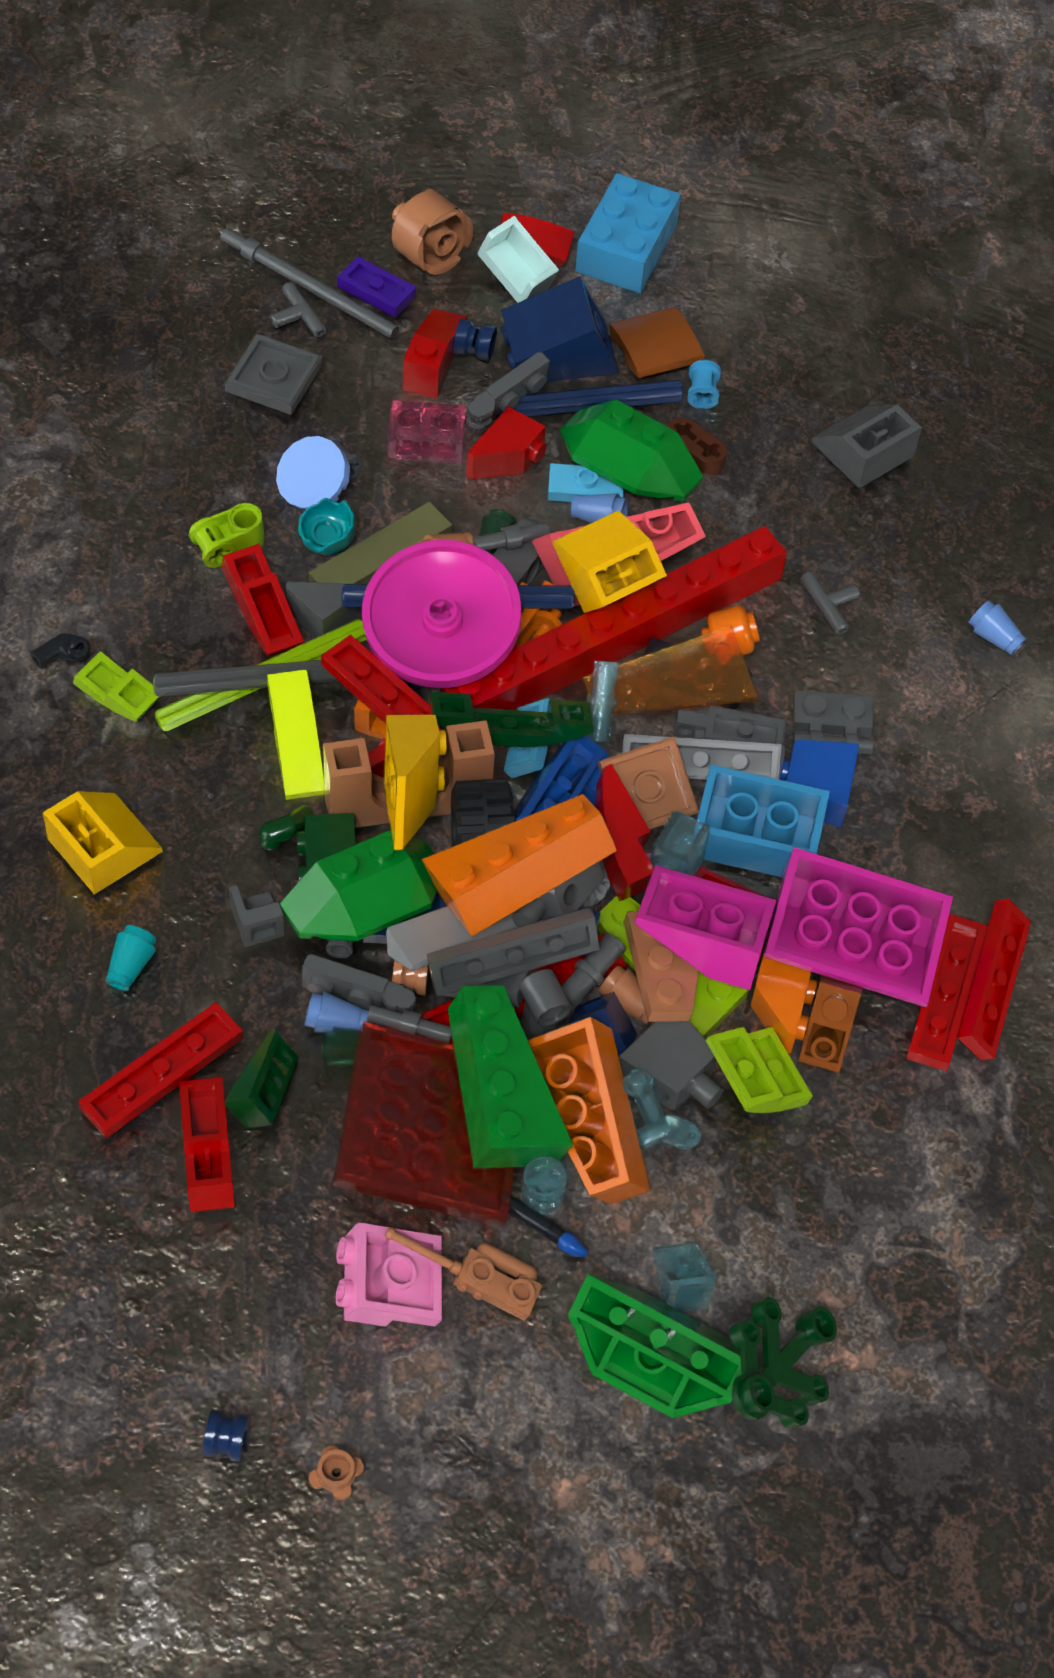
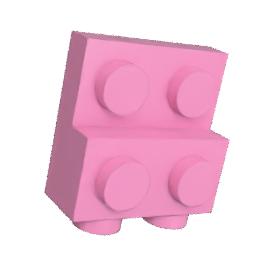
[336,1222,442,1327]

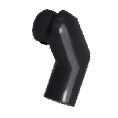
[30,633,90,669]

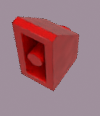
[466,407,547,480]

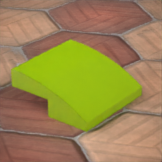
[706,1027,813,1113]

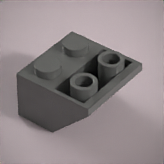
[812,404,922,489]

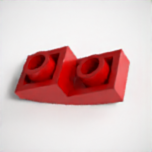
[499,212,575,267]

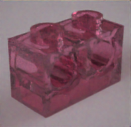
[388,400,466,464]

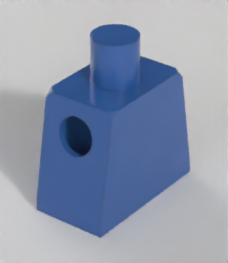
[780,740,859,828]

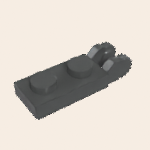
[464,352,550,434]
[302,954,417,1013]

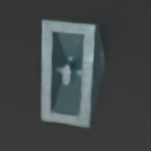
[653,1242,715,1312]

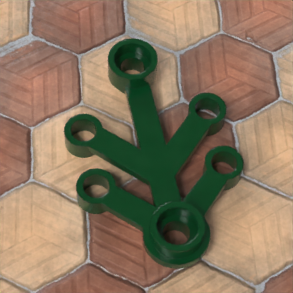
[730,1297,837,1429]

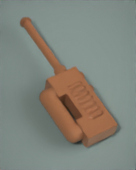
[385,1228,542,1321]

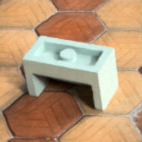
[477,216,559,303]

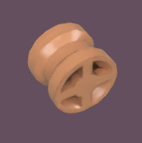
[392,960,429,996]

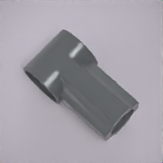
[519,969,572,1040]

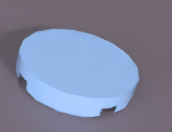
[276,436,350,511]

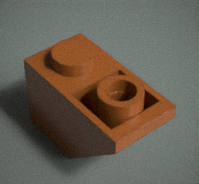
[798,975,862,1073]

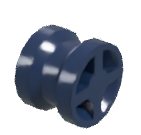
[203,1409,250,1462]

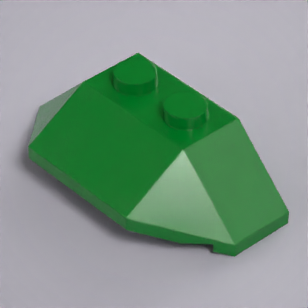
[559,399,703,502]
[280,830,438,941]
[568,1273,741,1418]

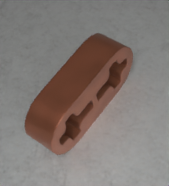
[667,417,727,475]

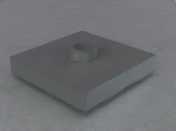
[225,333,323,415]

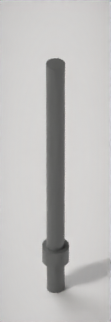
[220,228,399,339]

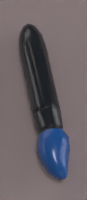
[496,1193,588,1258]

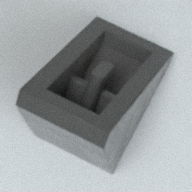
[286,581,362,637]

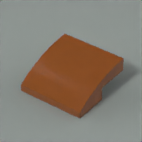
[609,307,705,378]

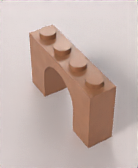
[323,720,495,828]

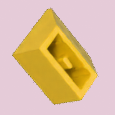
[552,510,667,613]
[43,791,163,895]

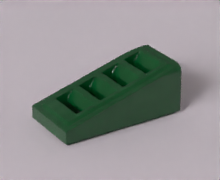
[225,1030,299,1128]

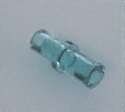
[586,661,619,743]

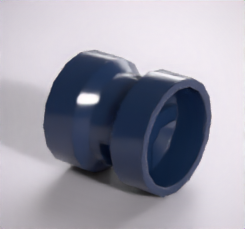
[453,318,498,362]

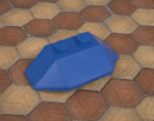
[514,735,608,821]

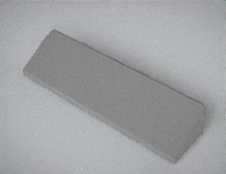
[622,734,785,780]
[386,906,543,971]

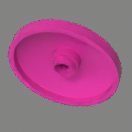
[362,540,521,688]

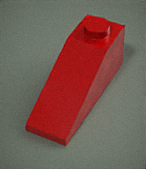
[403,308,468,399]

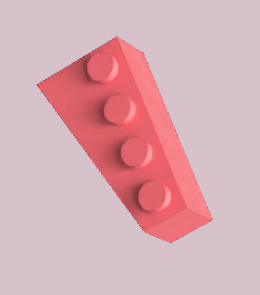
[532,502,706,607]

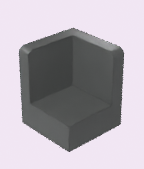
[228,885,285,947]

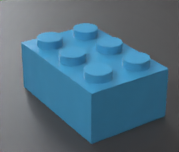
[575,173,681,293]
[690,764,830,877]

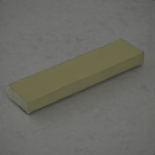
[308,501,453,584]

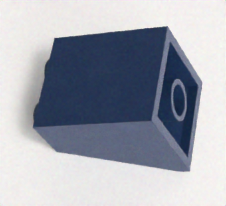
[500,276,619,382]

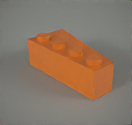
[422,794,617,937]
[528,1017,650,1204]

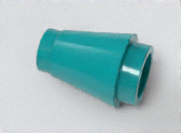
[105,925,156,991]

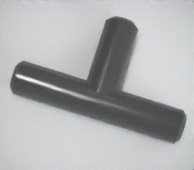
[270,282,327,337]
[800,571,860,635]

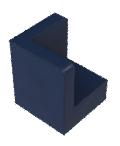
[568,991,637,1056]

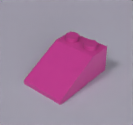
[635,865,776,990]

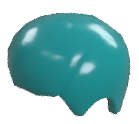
[298,498,356,556]

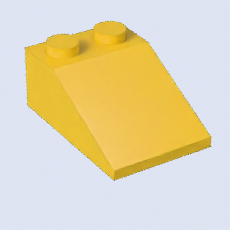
[383,715,446,850]

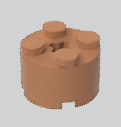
[392,189,473,275]

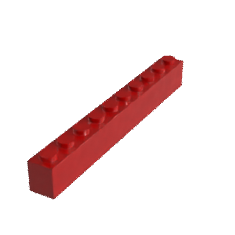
[441,526,787,710]

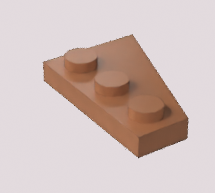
[623,912,698,1022]

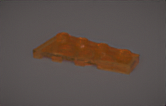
[583,625,758,717]

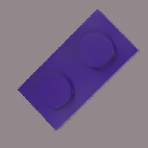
[337,256,416,318]

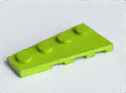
[598,895,749,1039]

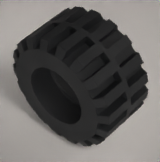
[451,779,515,847]

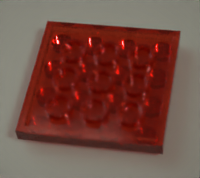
[332,1021,514,1228]

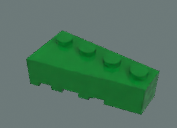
[448,986,573,1169]

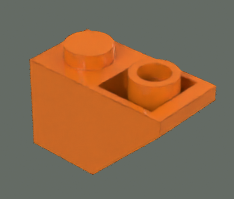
[750,953,818,1054]

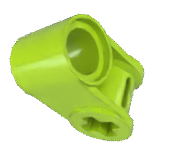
[188,503,265,568]

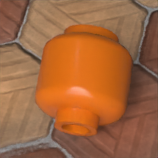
[701,606,760,660]

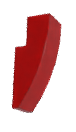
[221,544,304,657]
[595,764,654,901]
[179,1077,235,1212]

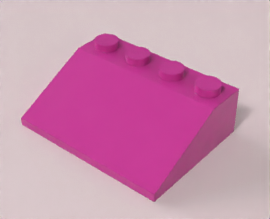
[763,847,953,1007]

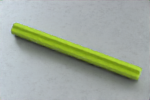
[155,619,366,731]

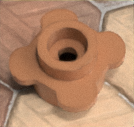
[309,1446,364,1500]

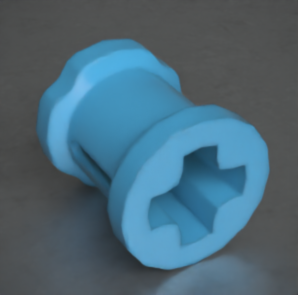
[688,360,721,409]

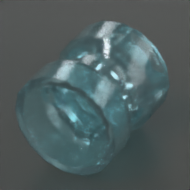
[521,1156,567,1215]

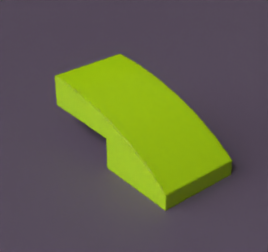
[73,651,162,722]

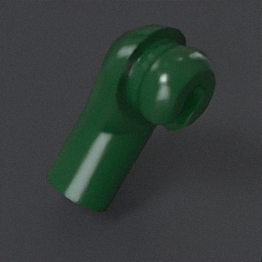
[258,805,314,851]

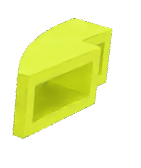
[267,669,325,800]

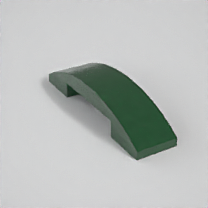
[429,691,594,747]

